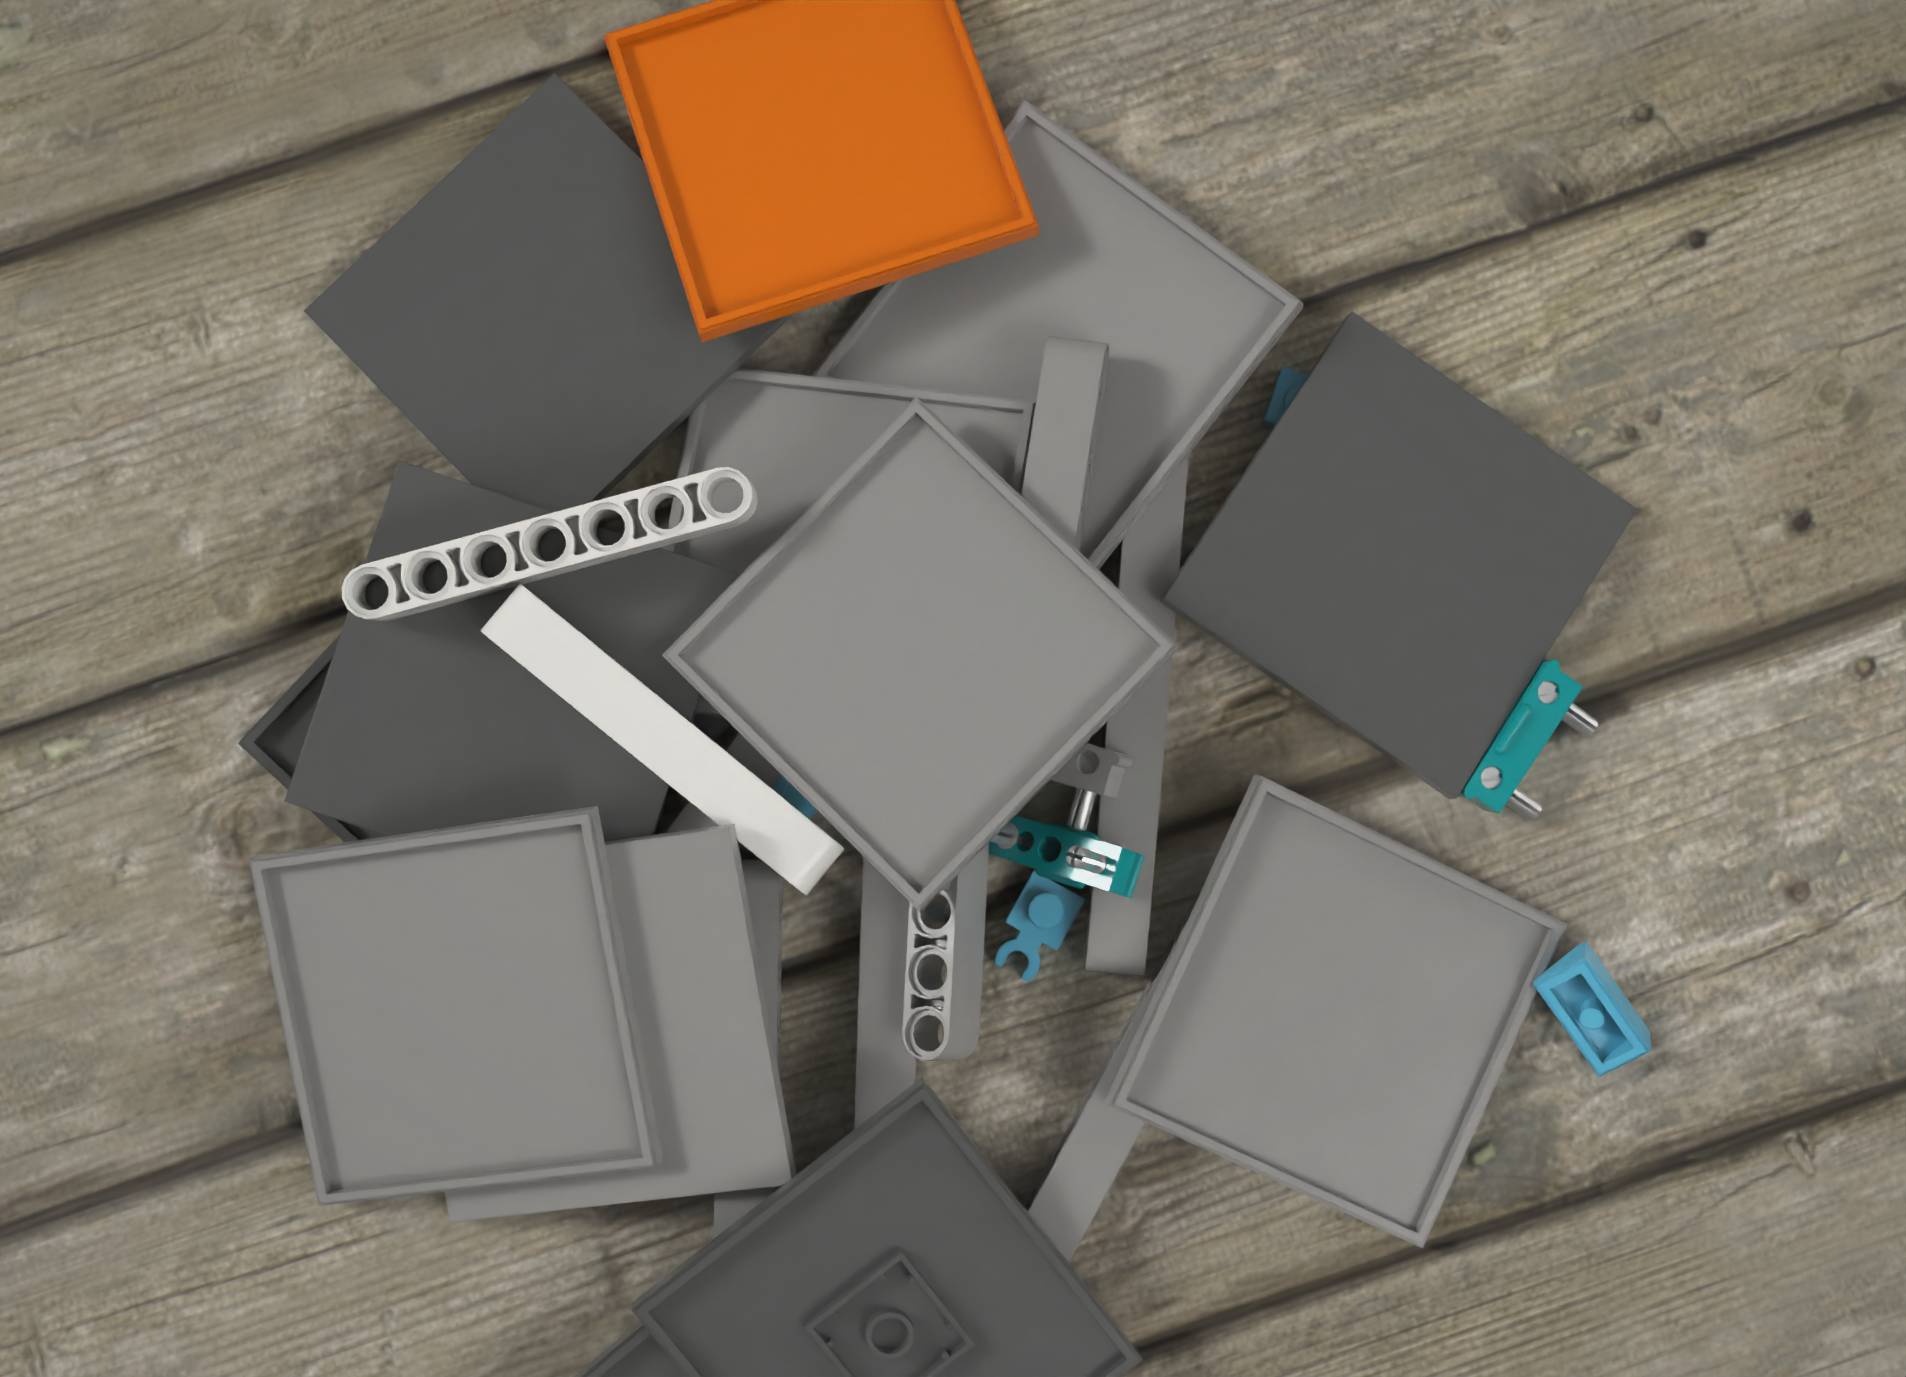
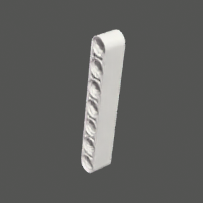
[342,467,758,621]
[481,583,845,895]

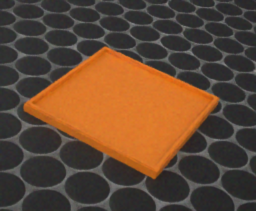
[603,0,1039,343]

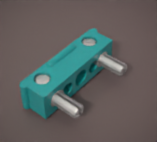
[1458,660,1598,821]
[989,815,1145,899]

